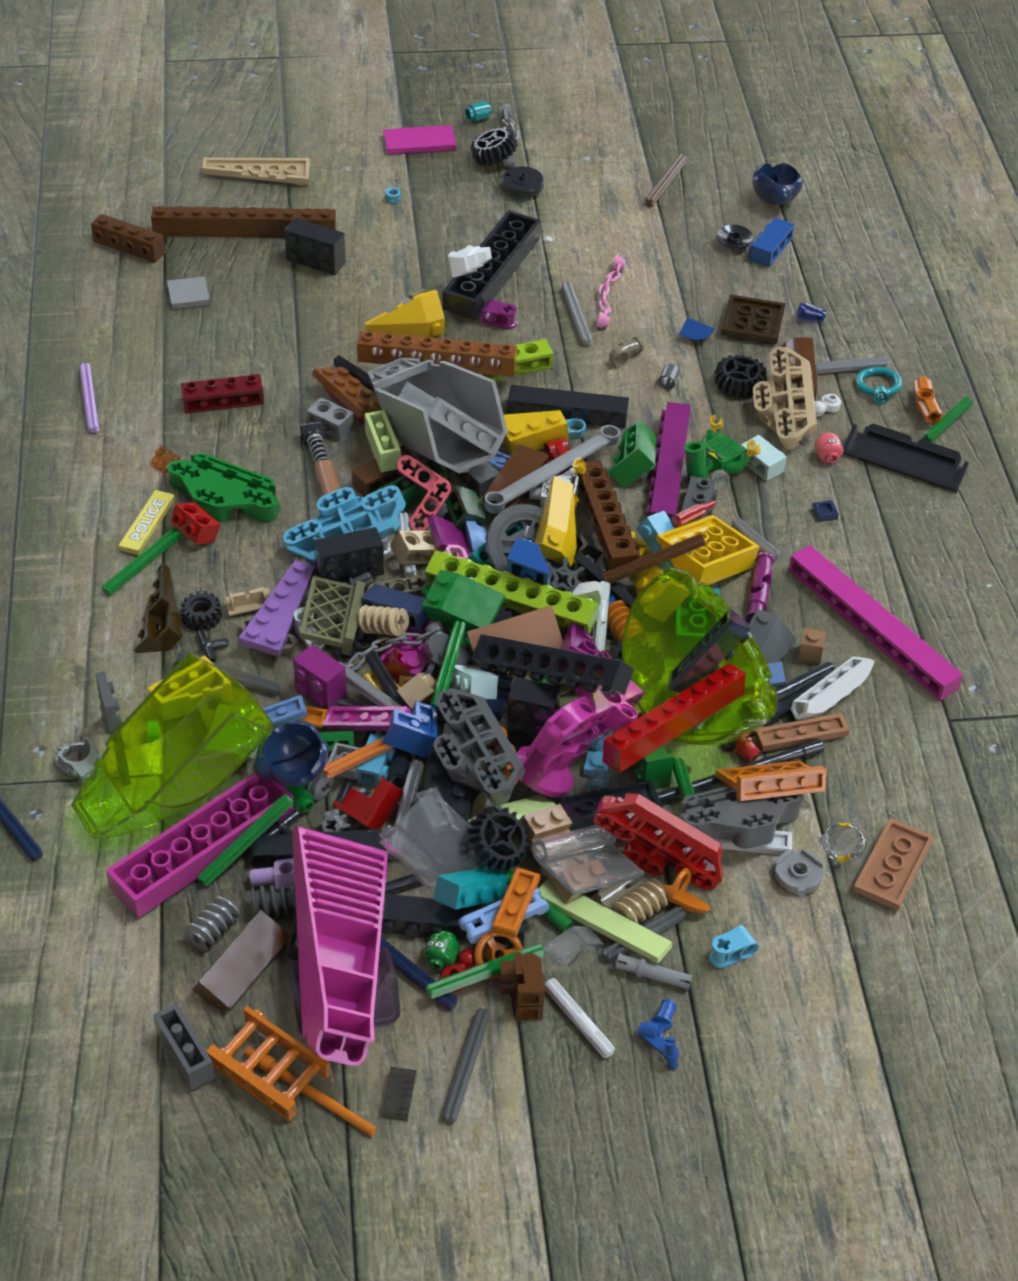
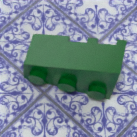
[608,419,656,489]
[633,744,674,789]

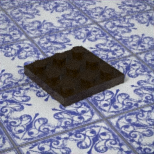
[720,294,786,344]

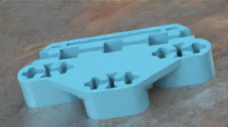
[283,485,406,565]

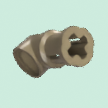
[609,336,644,367]

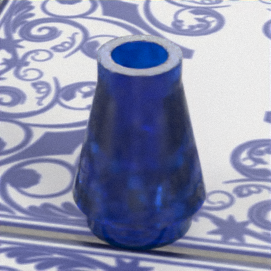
[797,302,826,321]

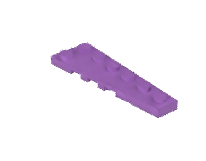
[239,560,315,657]

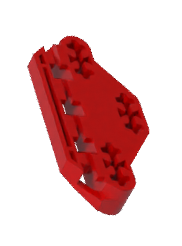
[594,794,724,890]

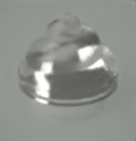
[710,470,730,490]

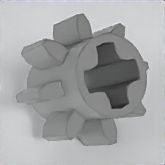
[319,808,351,832]

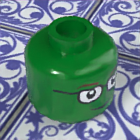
[423,931,460,970]

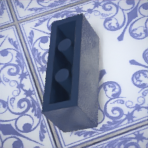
[361,584,431,632]

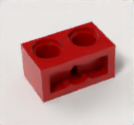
[170,502,221,545]

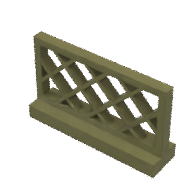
[299,576,365,656]

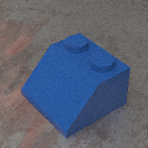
[507,537,550,585]

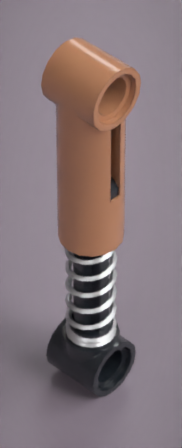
[300,421,342,496]

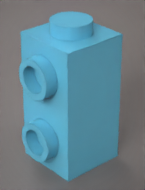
[357,734,396,787]

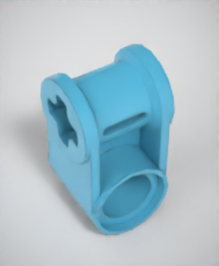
[709,925,759,968]

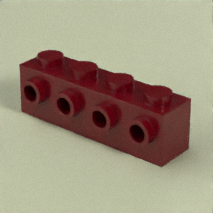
[181,374,264,414]

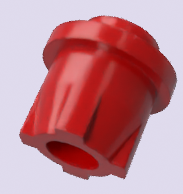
[734,737,761,763]

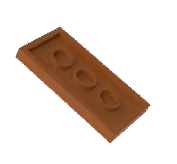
[312,367,382,417]

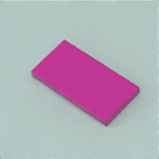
[383,125,456,155]

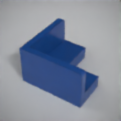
[383,701,437,758]

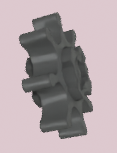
[546,557,585,593]

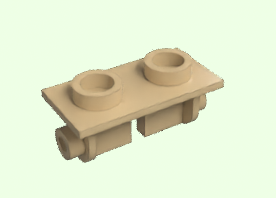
[224,587,270,616]

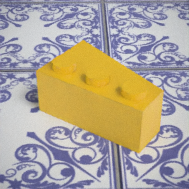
[503,410,569,455]

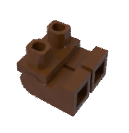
[499,952,544,1021]

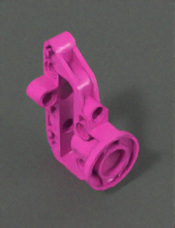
[516,680,645,798]

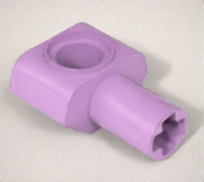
[250,858,295,892]

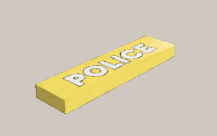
[119,490,175,556]

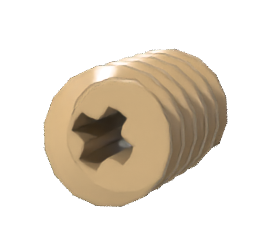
[358,605,409,636]
[613,878,668,924]

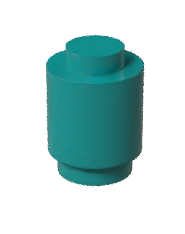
[465,101,492,122]

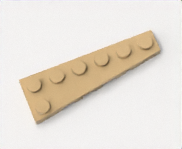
[202,158,310,186]

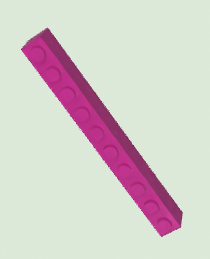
[788,545,963,701]

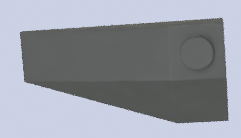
[731,609,796,668]

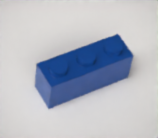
[749,217,795,267]

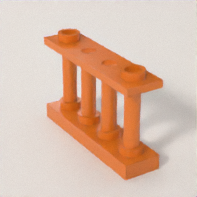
[206,1006,330,1122]

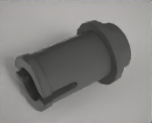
[425,500,451,520]

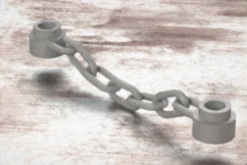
[500,104,519,168]
[347,621,445,671]

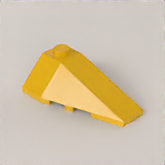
[365,290,445,337]
[534,476,577,568]

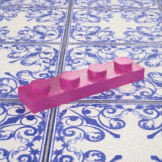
[323,706,411,731]

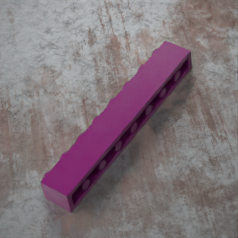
[646,402,691,520]

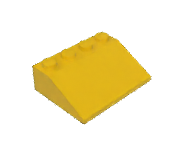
[656,515,760,588]

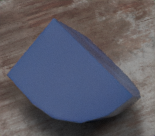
[679,317,715,341]

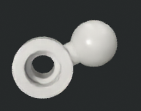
[815,394,841,417]

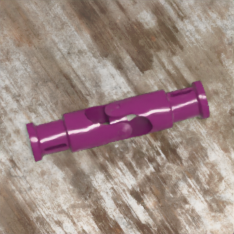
[745,552,775,624]

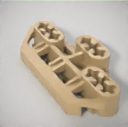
[753,347,818,450]

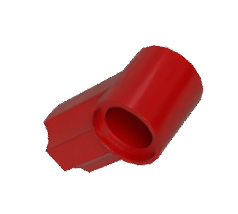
[544,438,574,474]

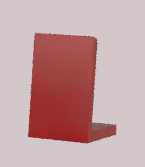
[332,778,403,830]

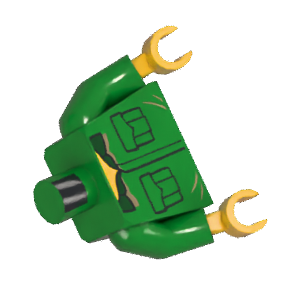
[701,415,761,477]

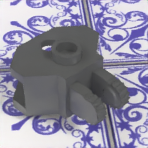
[422,633,470,680]

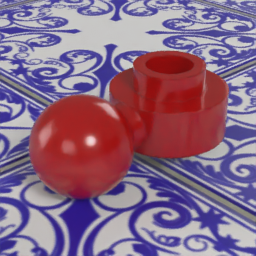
[442,949,476,992]

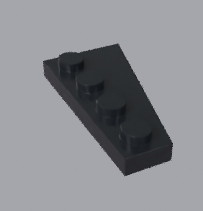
[574,552,645,621]

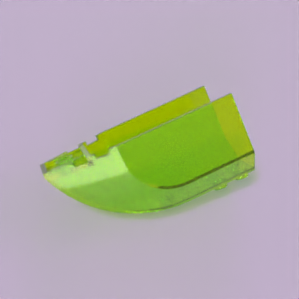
[71,652,274,839]

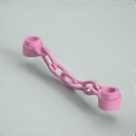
[596,255,626,329]

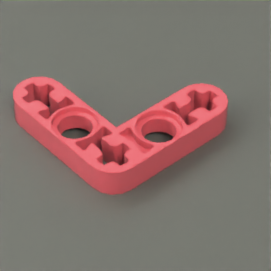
[396,455,451,531]

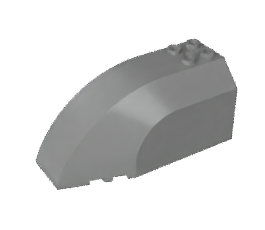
[367,358,507,473]

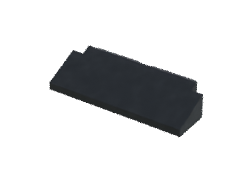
[843,424,969,493]

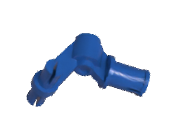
[638,999,679,1070]

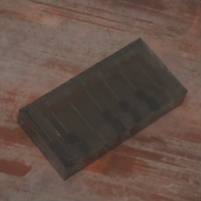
[381,1067,417,1121]

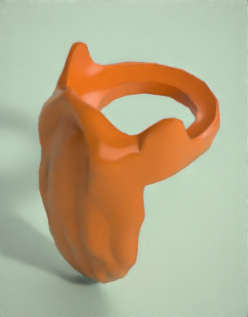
[663,868,711,913]

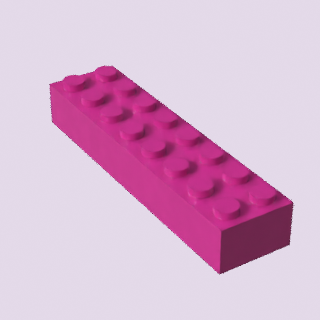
[106,772,294,918]

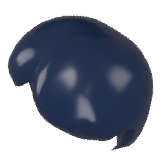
[752,163,803,205]
[253,721,328,787]

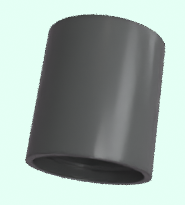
[658,364,680,390]

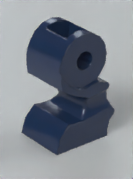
[485,674,513,720]

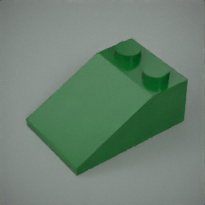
[422,570,506,630]

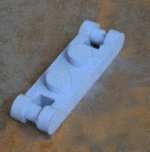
[458,888,549,944]

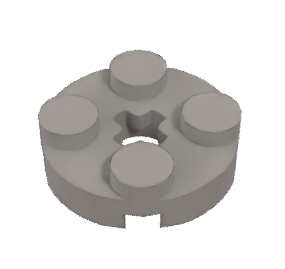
[774,849,824,897]

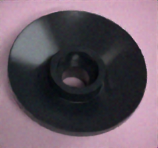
[717,225,753,248]

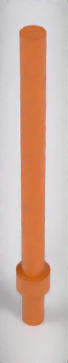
[244,1046,377,1137]

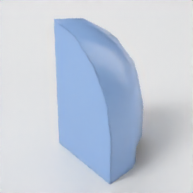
[465,521,487,552]

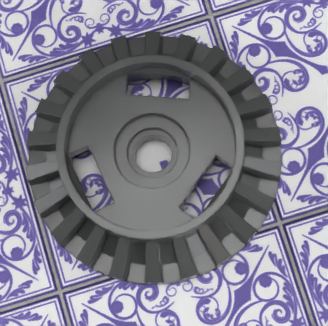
[485,504,563,572]

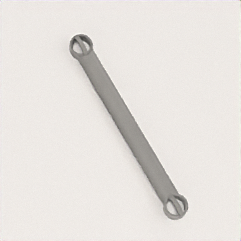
[484,425,620,513]

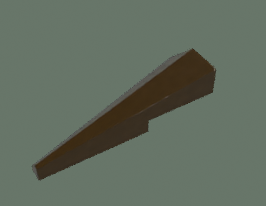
[134,563,183,653]

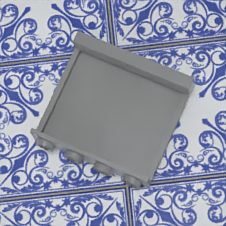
[398,382,502,455]

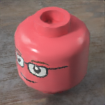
[814,433,843,463]

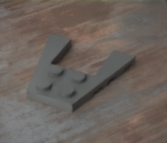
[95,671,131,786]

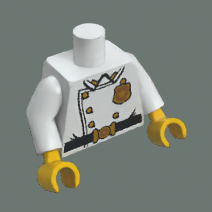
[530,458,586,511]

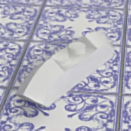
[791,656,875,721]

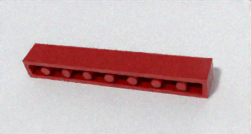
[602,663,747,773]

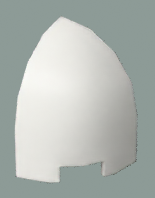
[573,581,602,606]

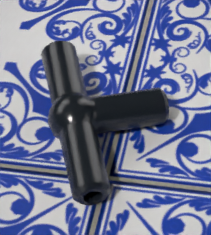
[196,630,229,662]
[264,810,300,835]

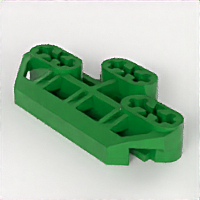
[167,452,280,523]

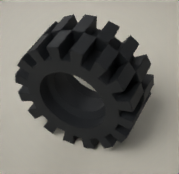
[181,591,222,631]

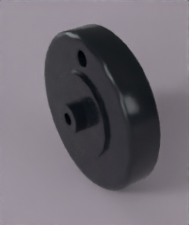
[502,166,544,198]

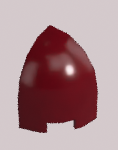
[382,648,411,684]

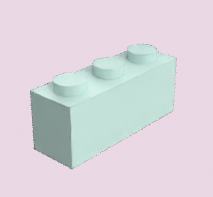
[449,665,498,699]

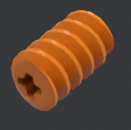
[607,600,645,645]

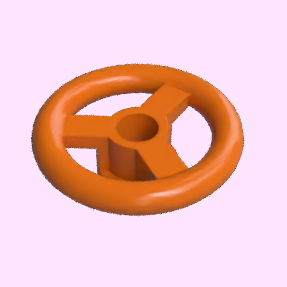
[474,930,522,979]

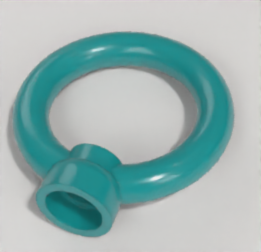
[855,367,902,404]

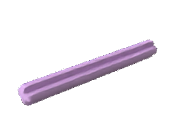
[79,363,99,434]

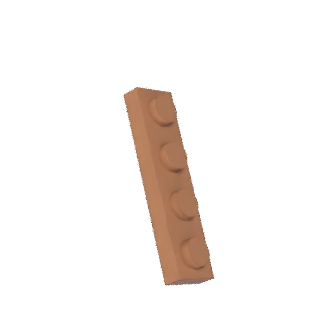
[755,713,850,752]

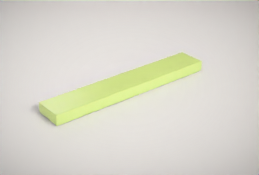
[539,878,672,963]

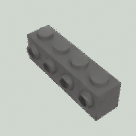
[677,476,718,528]

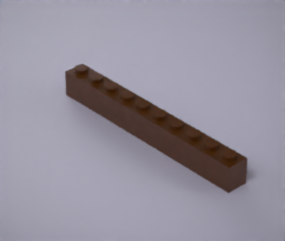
[151,206,337,238]

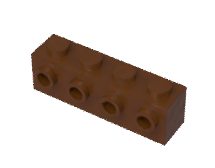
[91,214,166,263]

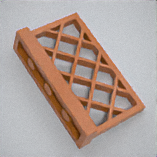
[715,761,827,801]

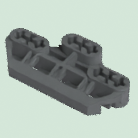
[433,688,525,806]
[679,786,803,849]

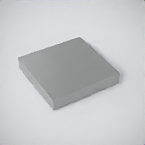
[167,276,210,309]

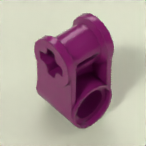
[479,300,517,329]

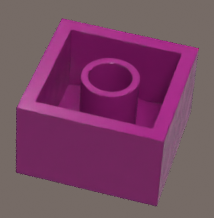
[293,645,347,710]

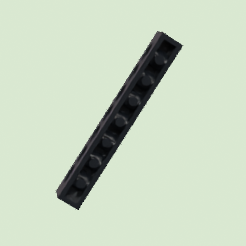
[472,634,634,697]

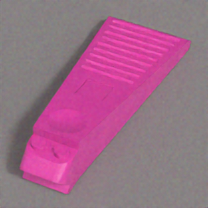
[292,826,388,1066]

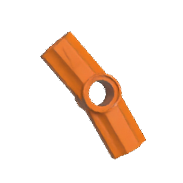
[914,376,943,425]

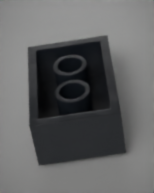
[284,218,346,275]
[313,527,384,588]
[507,677,561,746]

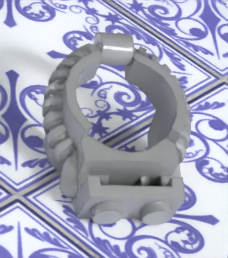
[54,737,106,785]

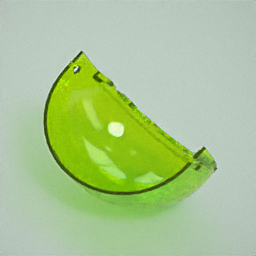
[622,567,778,746]

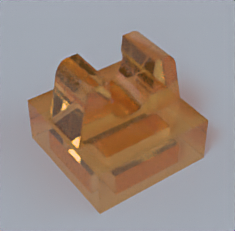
[151,446,180,474]

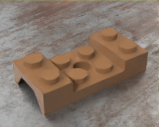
[521,804,611,904]

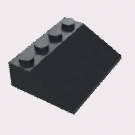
[668,608,751,693]

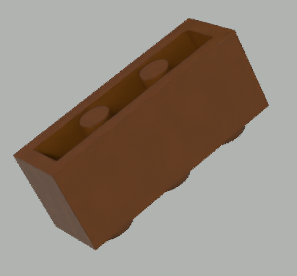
[352,445,417,497]

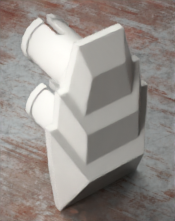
[448,245,492,278]

